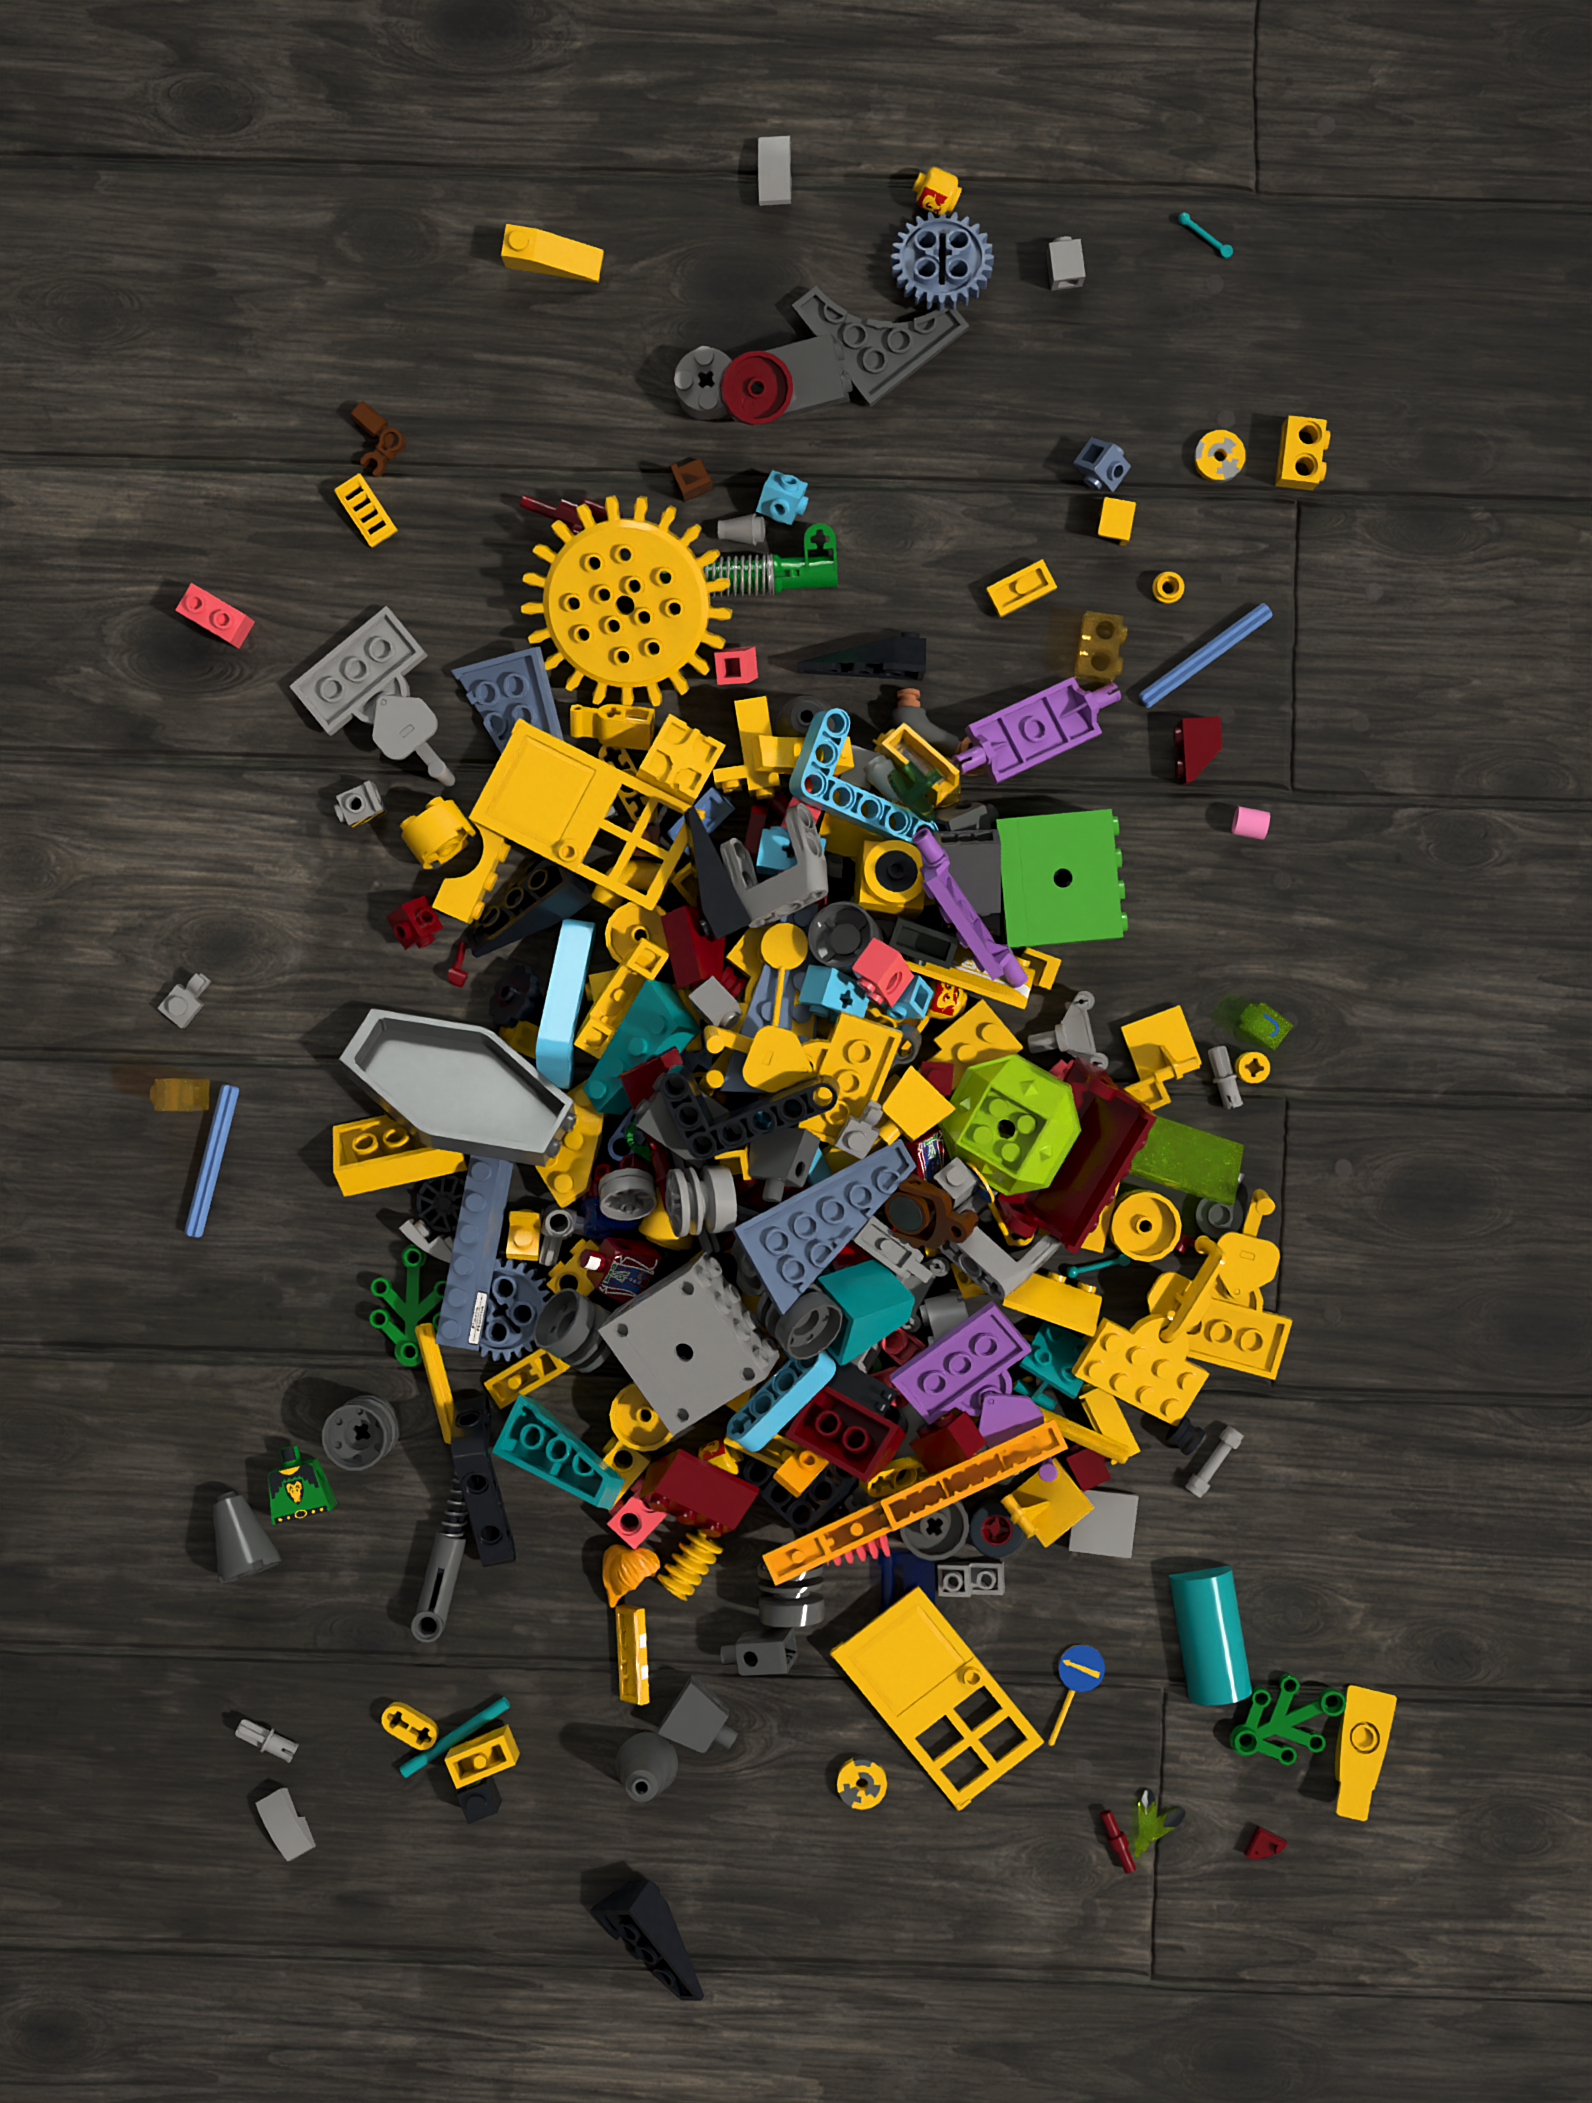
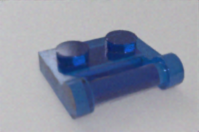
[878,1552,936,1615]

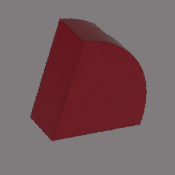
[1244,1825,1288,1860]

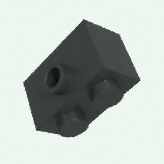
[888,915,959,969]

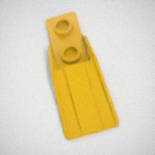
[1335,1685,1397,1821]

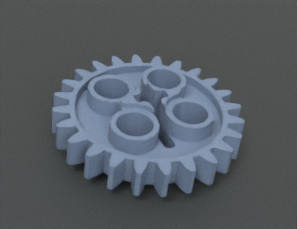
[891,212,994,311]
[479,1258,552,1361]

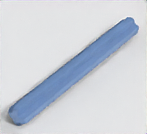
[1139,603,1273,708]
[184,1084,239,1237]

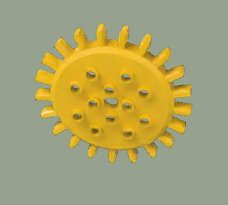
[521,495,732,707]

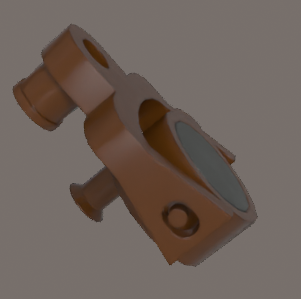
[885,1173,979,1250]

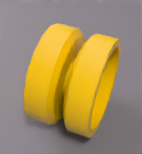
[605,902,669,963]
[1108,1189,1182,1262]
[609,1381,675,1452]

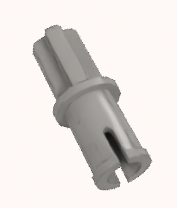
[1208,1046,1243,1110]
[235,1719,299,1763]

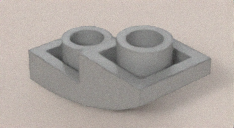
[758,136,792,206]
[399,1218,455,1263]
[938,1561,1005,1597]
[255,1788,316,1861]

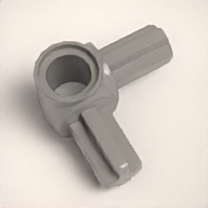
[538,1203,604,1266]

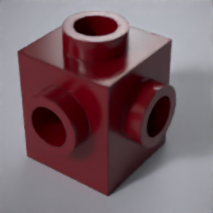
[386,895,443,950]

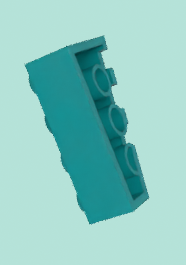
[583,979,702,1115]
[492,1394,625,1509]

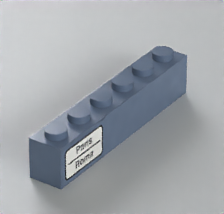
[435,1155,513,1351]

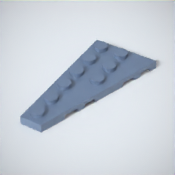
[451,647,564,754]
[718,903,818,1094]
[732,1138,917,1317]

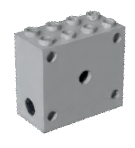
[598,1251,780,1436]

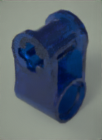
[581,1197,643,1239]

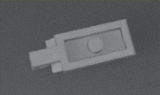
[851,1215,933,1283]

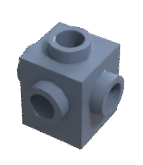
[1073,437,1131,492]

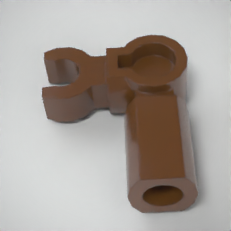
[350,401,407,478]

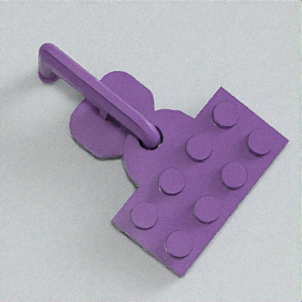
[890,1301,1057,1482]

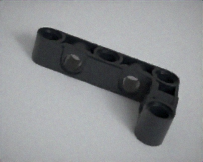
[451,1395,516,1567]

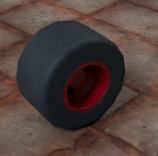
[968,1497,1024,1558]

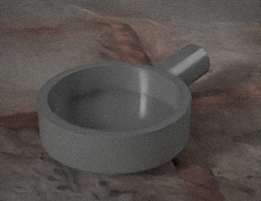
[1194,1170,1244,1239]

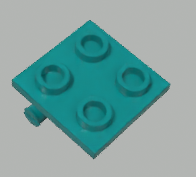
[1013,1320,1088,1412]

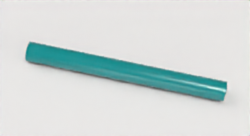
[400,1697,510,1778]

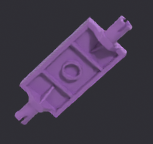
[952,677,1121,786]
[912,828,1028,988]

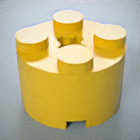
[400,796,476,869]

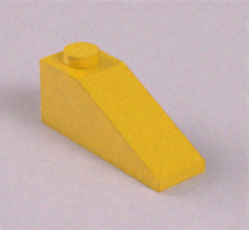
[501,224,604,283]
[484,1348,571,1409]

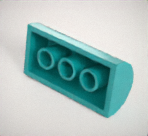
[1168,1565,1252,1706]

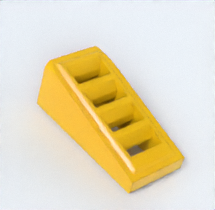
[334,474,398,548]

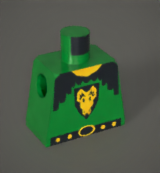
[268,1445,337,1525]

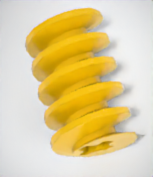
[657,1529,724,1601]

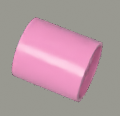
[1232,806,1270,840]

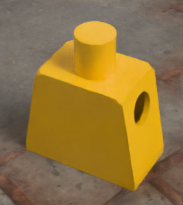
[878,1066,956,1146]

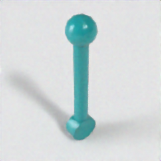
[1178,212,1233,259]
[1066,1253,1130,1278]

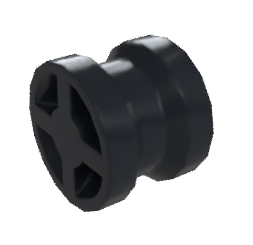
[1165,1415,1205,1456]

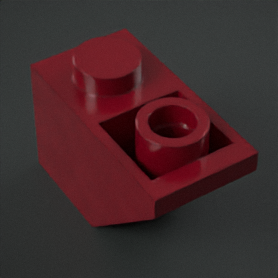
[1173,716,1222,785]

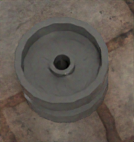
[899,1500,969,1561]

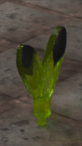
[1133,1789,1186,1858]

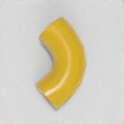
[591,859,676,911]

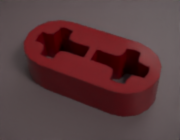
[744,803,769,865]

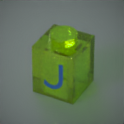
[1238,1002,1293,1050]

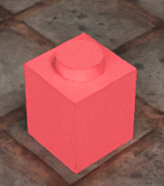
[714,646,758,685]

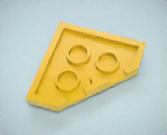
[535,1078,608,1208]

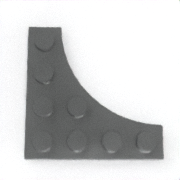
[792,285,969,407]

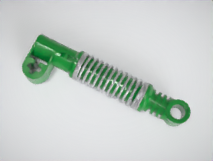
[624,523,838,598]

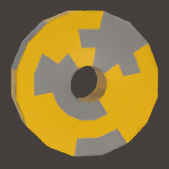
[1194,430,1245,483]

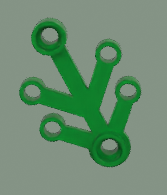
[370,1243,447,1367]
[1229,1674,1346,1766]

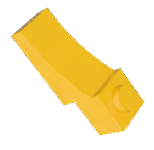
[751,735,854,775]

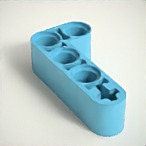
[726,1346,836,1452]

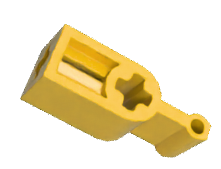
[570,704,655,751]

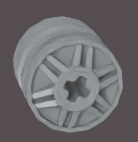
[665,1164,737,1237]

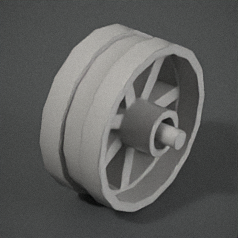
[598,1168,657,1221]

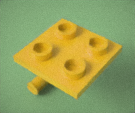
[1120,1005,1202,1084]
[1001,1457,1095,1548]

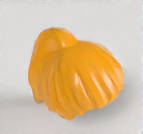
[602,1544,660,1608]

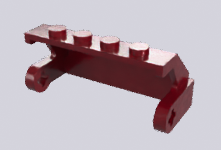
[994,1056,1157,1254]

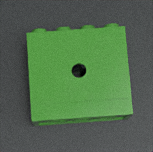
[991,809,1128,949]

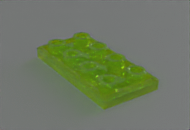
[1129,1115,1244,1206]

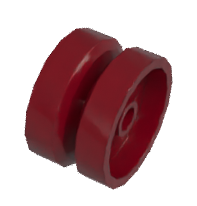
[718,350,793,426]

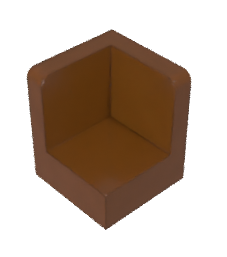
[670,458,713,502]

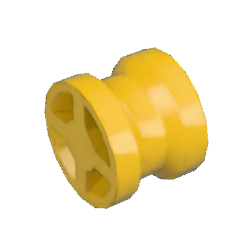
[1234,1052,1270,1083]

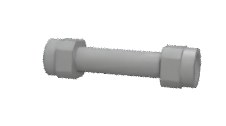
[1185,1425,1244,1498]

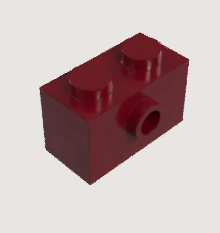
[909,1411,987,1475]

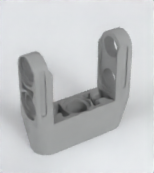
[720,803,828,928]
[939,1186,1062,1300]

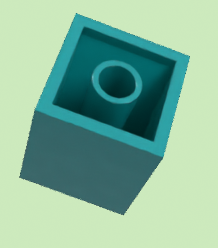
[815,1258,915,1366]

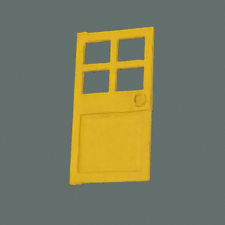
[469,718,706,912]
[829,1585,1044,1811]

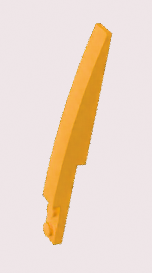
[762,1419,1068,1586]

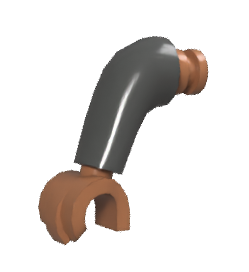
[892,688,986,776]

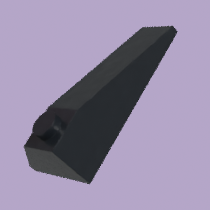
[797,632,926,681]
[684,806,751,942]
[466,854,592,958]
[590,1880,704,2001]

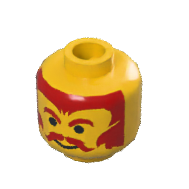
[912,166,962,216]
[925,978,967,1022]
[698,1437,744,1476]

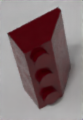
[785,1385,906,1484]
[639,1449,760,1538]

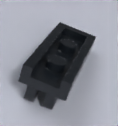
[826,1350,898,1417]

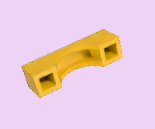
[432,820,511,924]

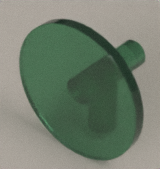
[887,760,944,823]

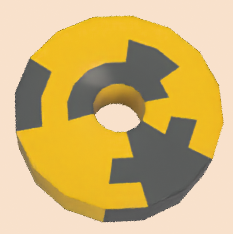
[837,1756,887,1810]

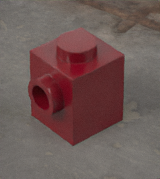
[1063,1442,1111,1492]

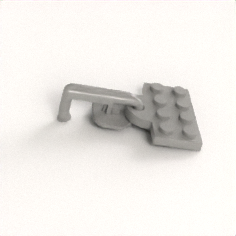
[290,606,455,787]

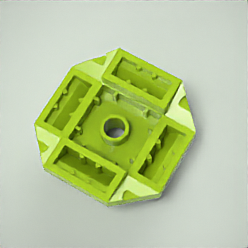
[938,1053,1081,1196]

